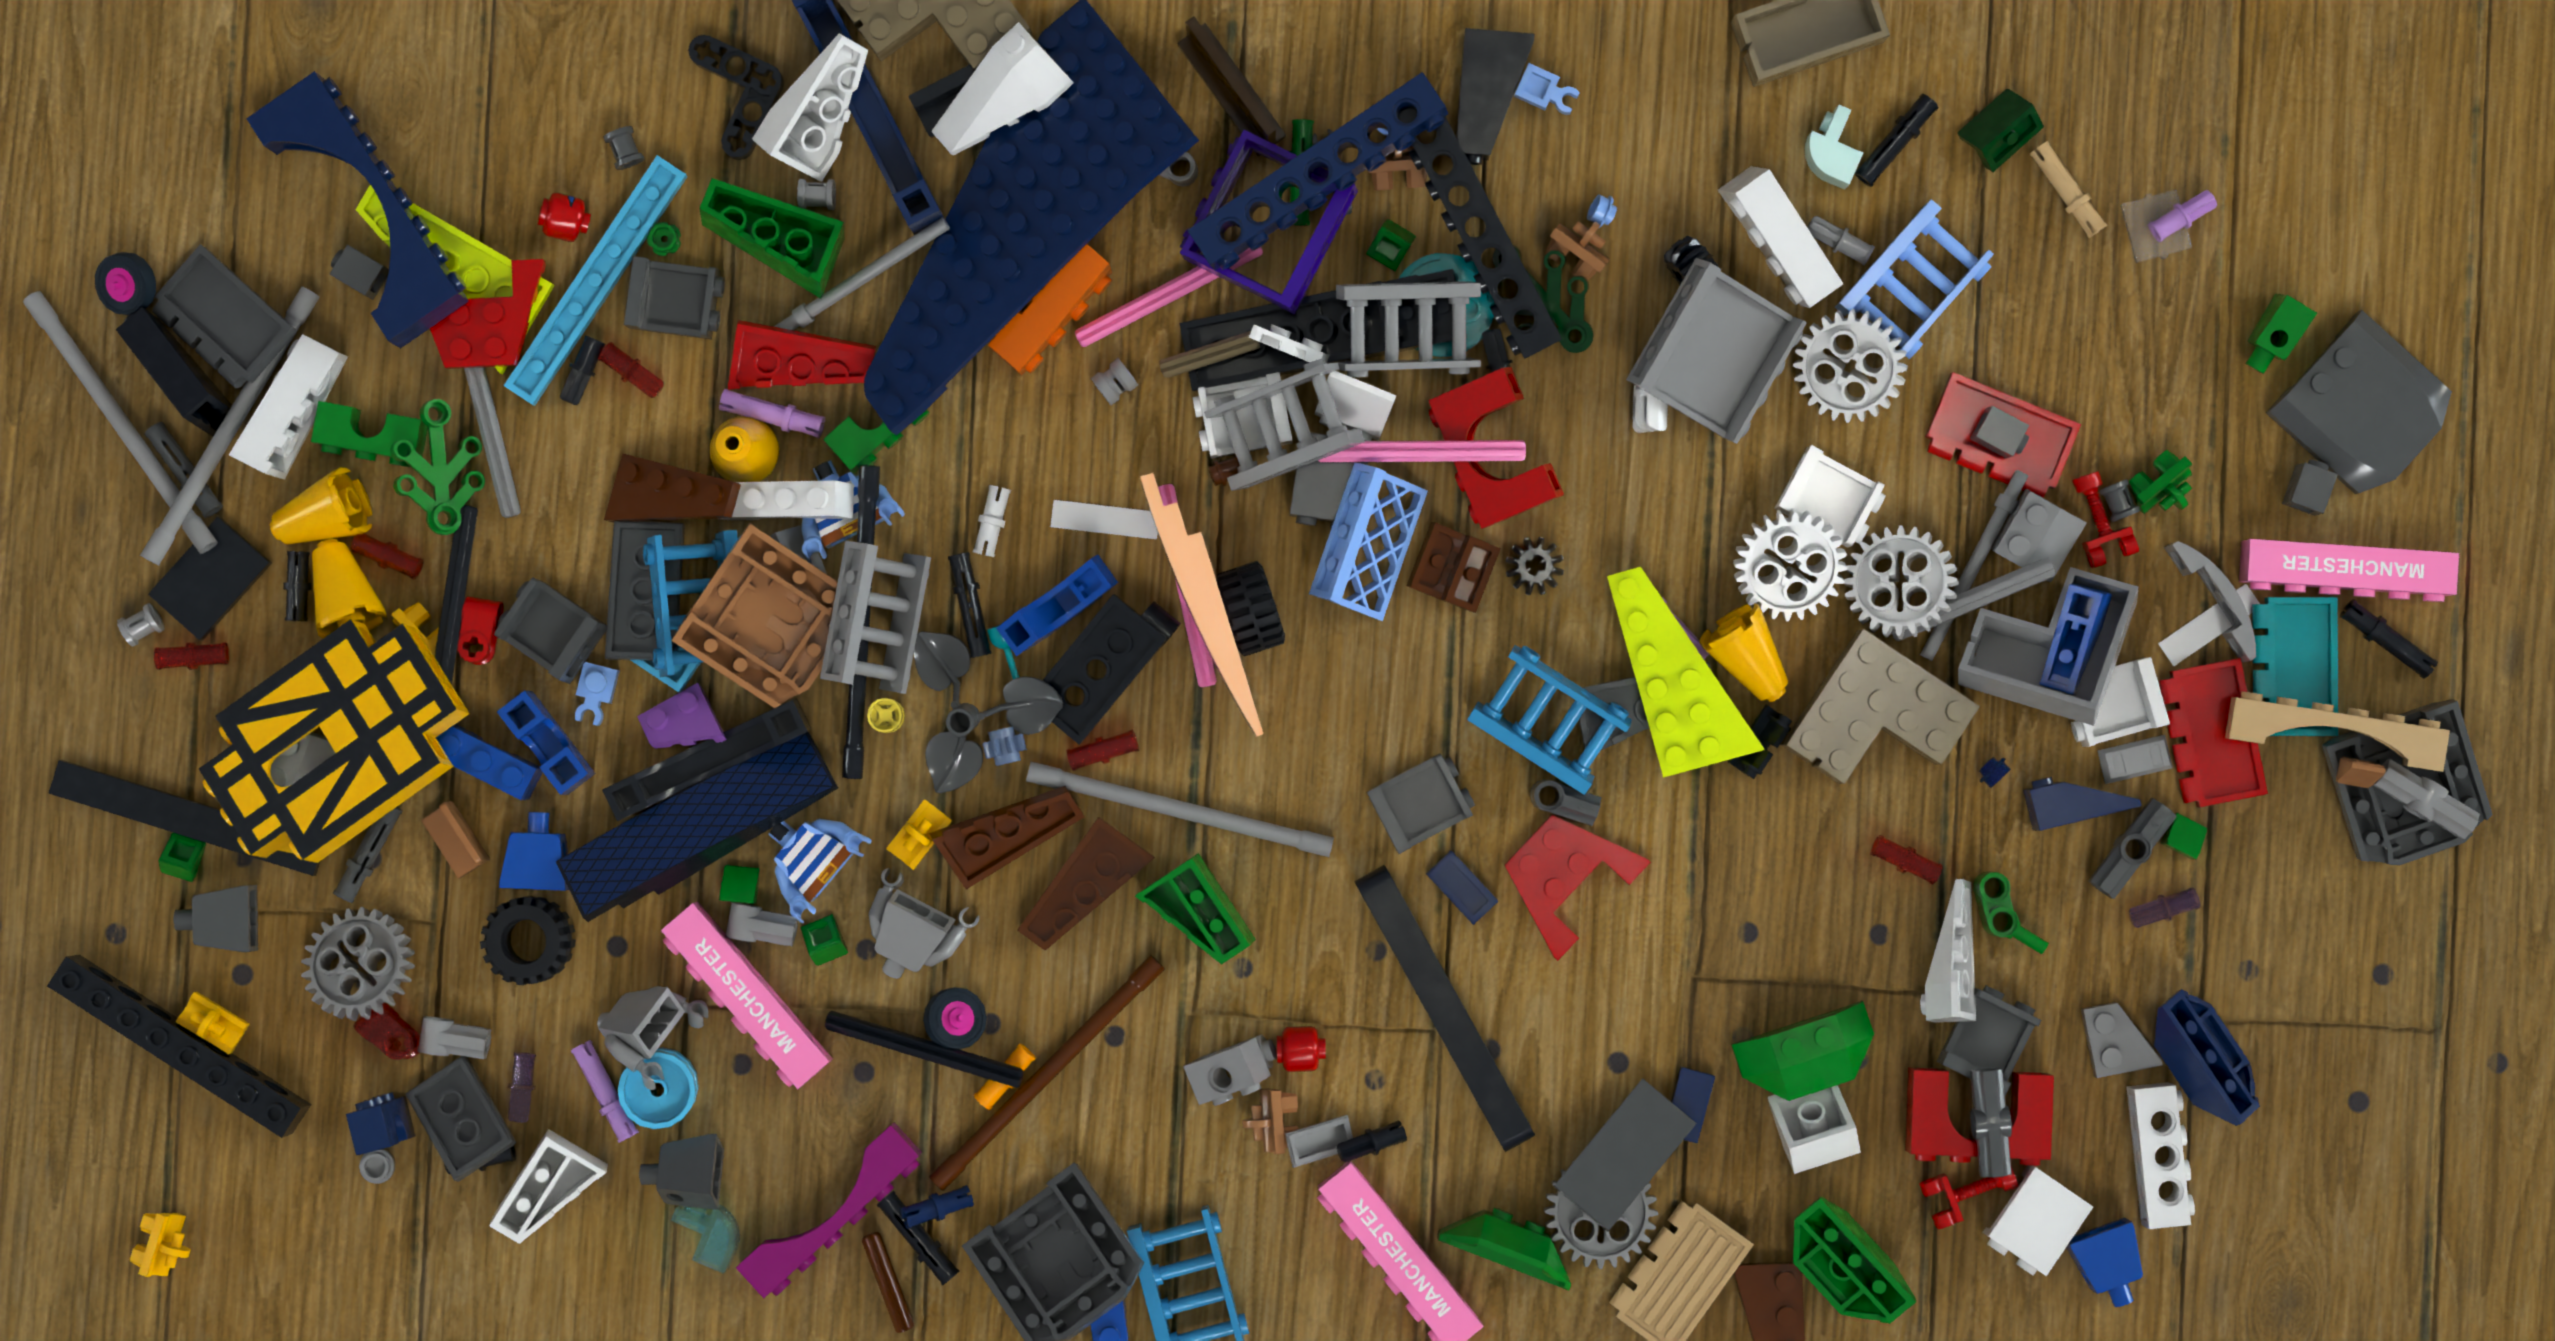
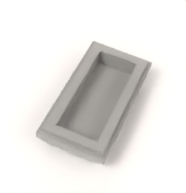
[2097,735,2173,784]
[1285,1115,1353,1168]

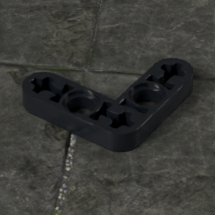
[688,35,784,160]

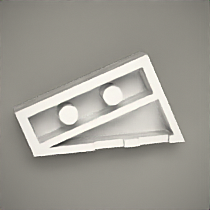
[489,1129,608,1244]

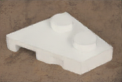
[1249,324,1330,363]

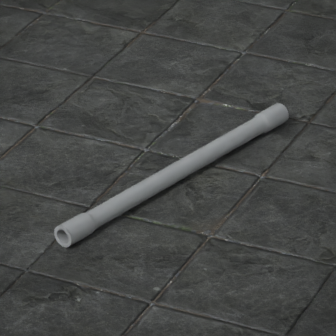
[140,286,320,566]
[23,291,218,554]
[1026,761,1334,858]

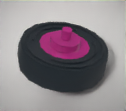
[95,252,156,315]
[923,987,987,1049]

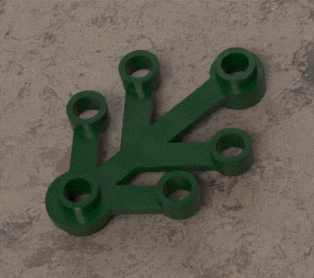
[1493,245,1594,353]

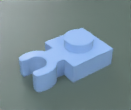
[1514,63,1580,115]
[575,662,620,726]

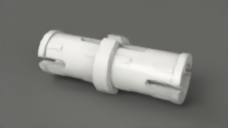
[973,485,1011,558]

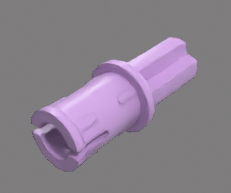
[2148,190,2217,242]

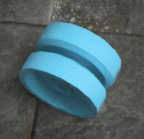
[618,1047,699,1129]

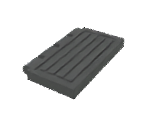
[152,244,297,388]

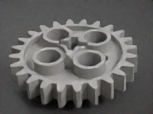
[301,907,415,1021]
[1544,1161,1658,1269]

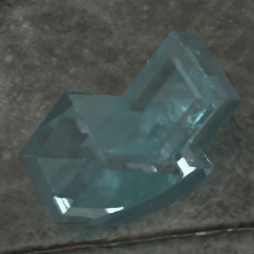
[670,1204,740,1273]

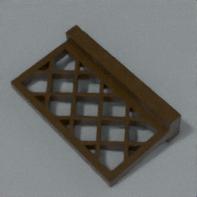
[1177,16,1286,157]

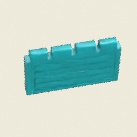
[2252,597,2338,736]

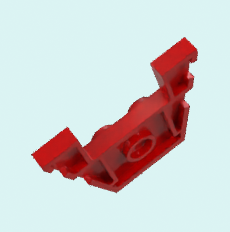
[430,259,546,369]
[1504,815,1651,961]

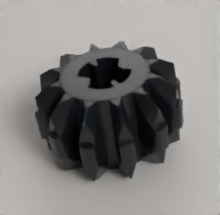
[1664,236,1718,286]
[1505,537,1564,595]

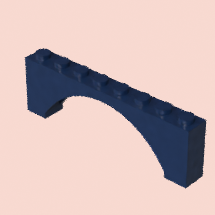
[792,0,945,235]
[246,71,469,349]

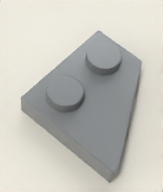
[2081,1002,2163,1078]

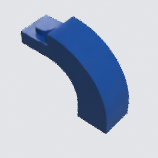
[996,555,1119,657]

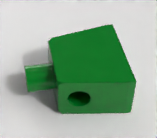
[2245,294,2317,374]

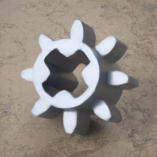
[982,727,1027,766]

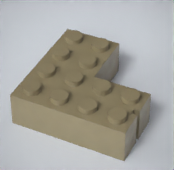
[837,0,1033,71]
[1731,0,1890,87]
[1781,629,1980,784]

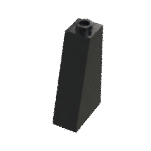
[1456,28,1535,165]
[115,307,232,437]

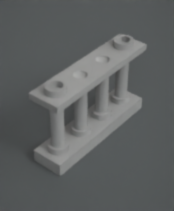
[1336,281,1481,377]
[1204,359,1365,491]
[820,541,931,694]

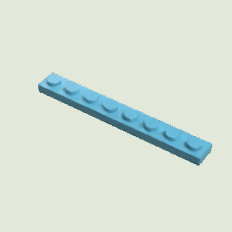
[504,155,688,406]

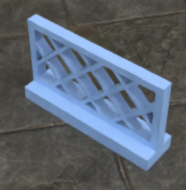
[1309,462,1428,621]

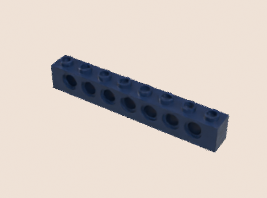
[1187,72,1448,271]

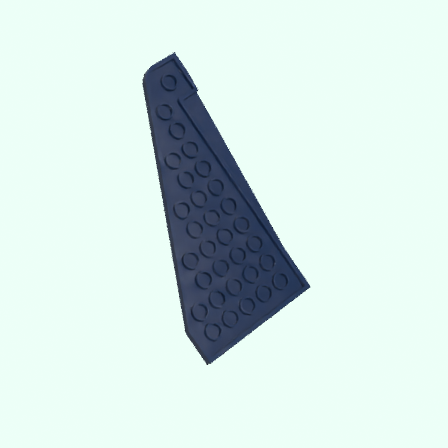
[864,0,1199,436]

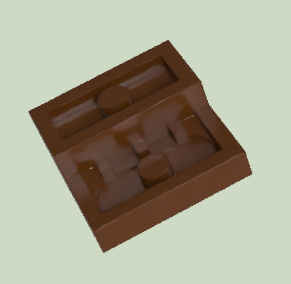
[1406,522,1501,613]

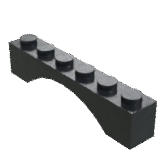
[602,698,811,821]

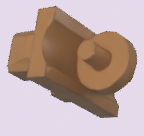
[1368,145,1427,191]
[1545,221,1610,281]
[1242,1088,1299,1154]

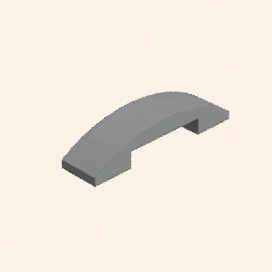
[2164,541,2256,663]

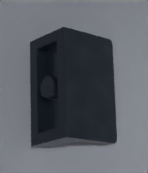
[908,65,974,138]

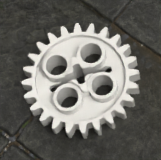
[1793,309,1908,423]
[1733,508,1848,621]
[1844,525,1959,639]

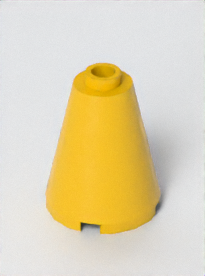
[710,416,780,482]
[270,467,373,545]
[312,539,387,639]
[1699,603,1789,702]

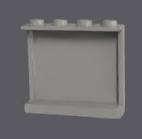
[1626,258,1807,444]

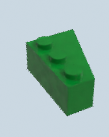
[1135,853,1256,965]

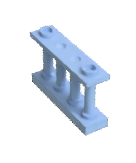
[1835,199,1994,361]

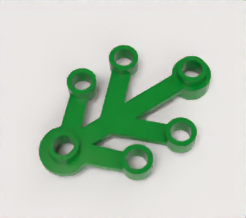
[390,399,485,535]

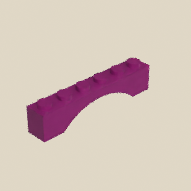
[736,1122,922,1299]

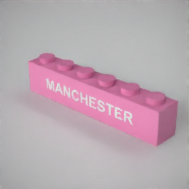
[2239,539,2459,602]
[661,902,833,1089]
[1317,1161,1484,1341]

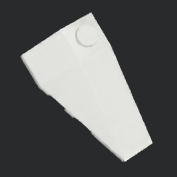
[1920,879,1976,1022]

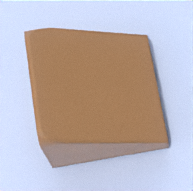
[2336,756,2386,788]

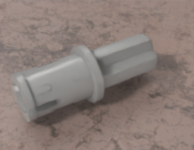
[1807,216,1875,265]

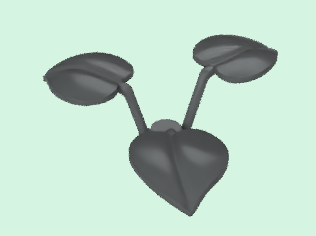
[914,631,1063,793]

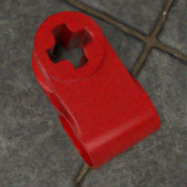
[457,596,504,665]

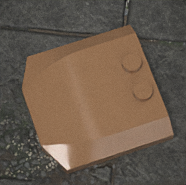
[671,523,838,708]

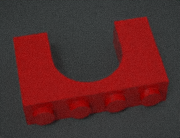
[1428,367,1564,529]
[1905,1067,2054,1166]

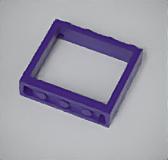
[1180,130,1358,314]

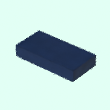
[1426,850,1499,925]
[1671,1066,1715,1143]

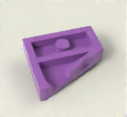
[637,683,727,749]

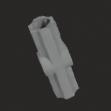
[2373,759,2480,839]

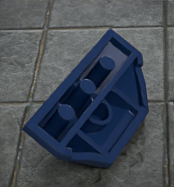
[2154,989,2260,1126]

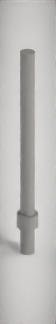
[774,217,950,330]
[1920,470,2028,661]

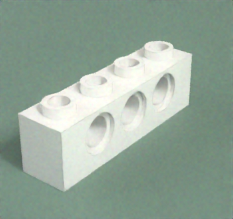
[2126,1082,2195,1229]

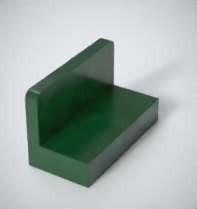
[1958,89,2044,172]

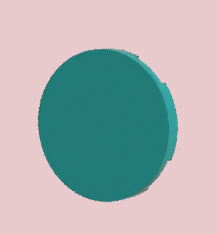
[1398,253,1494,357]

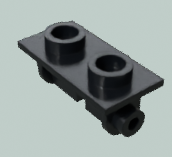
[1728,704,1792,779]

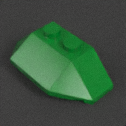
[1731,1001,1874,1101]
[1793,1196,1917,1324]
[1437,1207,1571,1291]

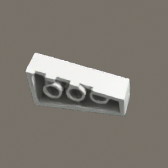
[1718,166,1843,308]
[229,334,348,480]

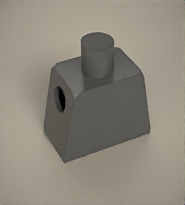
[173,885,258,952]
[639,1134,724,1210]

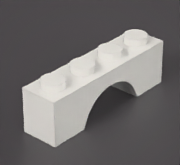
[721,480,854,520]

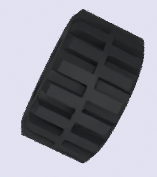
[1216,561,1285,657]
[480,896,576,985]

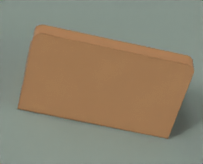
[421,801,490,879]

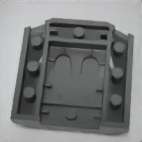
[2266,310,2452,494]
[2322,699,2493,866]
[962,1162,1144,1341]

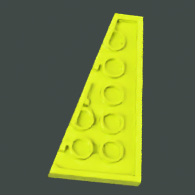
[355,185,555,375]
[1607,567,1765,778]

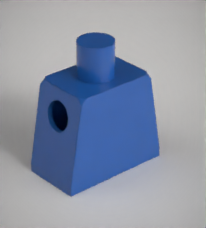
[499,812,569,891]
[2066,1218,2143,1307]

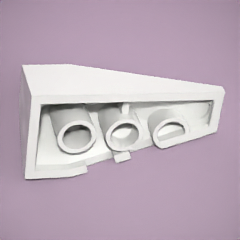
[931,22,1074,156]
[752,33,868,182]

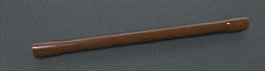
[929,955,1165,1191]

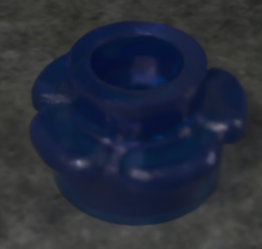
[1979,756,2011,788]

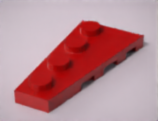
[727,320,876,390]

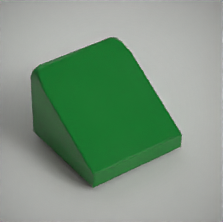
[1366,219,1416,271]
[2160,813,2208,860]
[158,832,206,882]
[719,865,760,904]
[800,914,848,966]

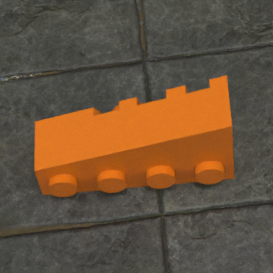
[988,244,1112,376]

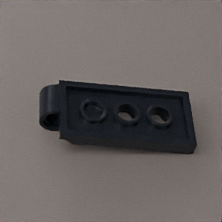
[1042,594,1181,745]

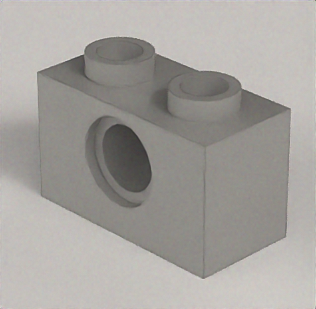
[1183,1037,1271,1106]

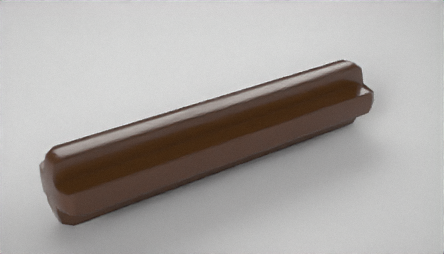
[862,1232,914,1333]

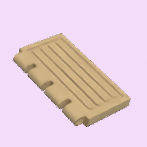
[1609,1200,1754,1341]

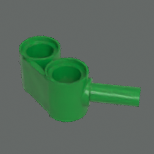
[1973,871,2049,954]

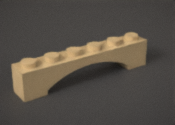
[2225,691,2450,772]

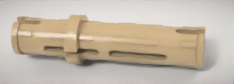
[2029,141,2108,238]

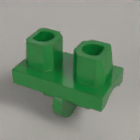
[2129,450,2192,514]

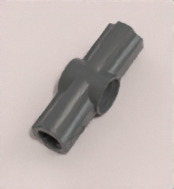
[2088,798,2177,899]
[1970,1068,2012,1177]

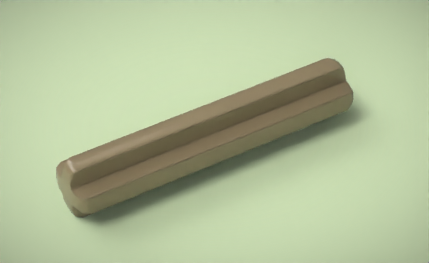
[1159,331,1260,378]

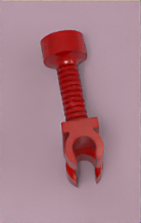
[2072,471,2139,568]
[1919,1167,2019,1229]

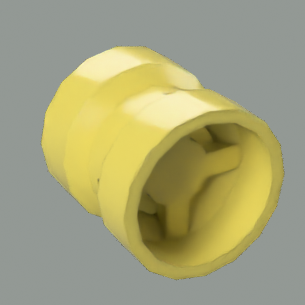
[867,698,905,733]

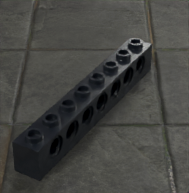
[1399,108,1562,359]
[47,954,312,1138]

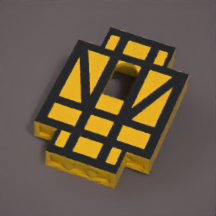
[199,619,470,863]

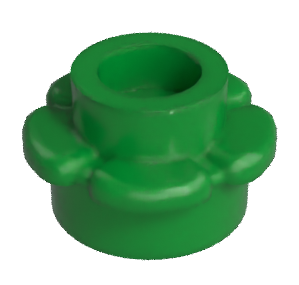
[647,222,681,256]

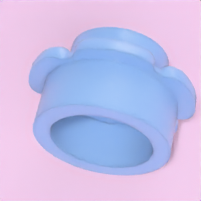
[1587,195,1617,228]

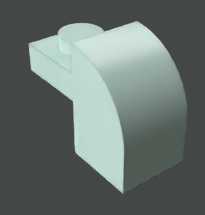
[1805,105,1863,190]

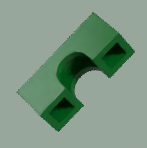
[311,401,428,468]
[823,410,930,473]

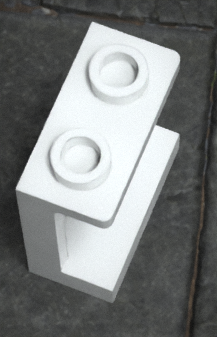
[1192,372,1292,458]
[1774,445,1886,548]
[2071,657,2170,747]
[1982,1165,2093,1276]

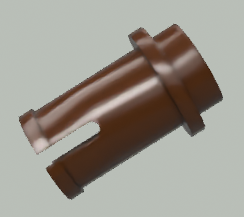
[1208,456,1240,487]

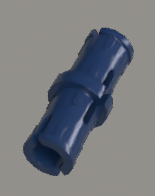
[900,1185,974,1229]

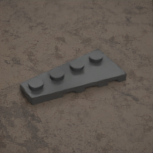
[1574,662,1711,750]

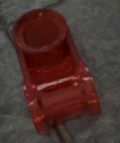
[353,1002,420,1060]

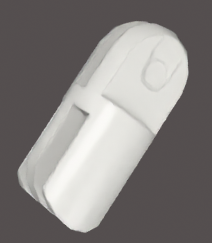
[1633,385,1668,433]

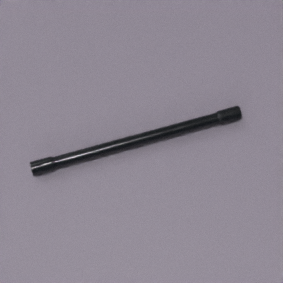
[842,465,880,779]

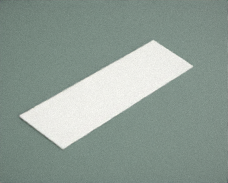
[1050,500,1158,539]
[2158,584,2260,666]

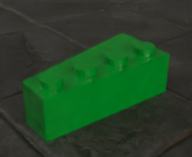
[699,178,845,299]

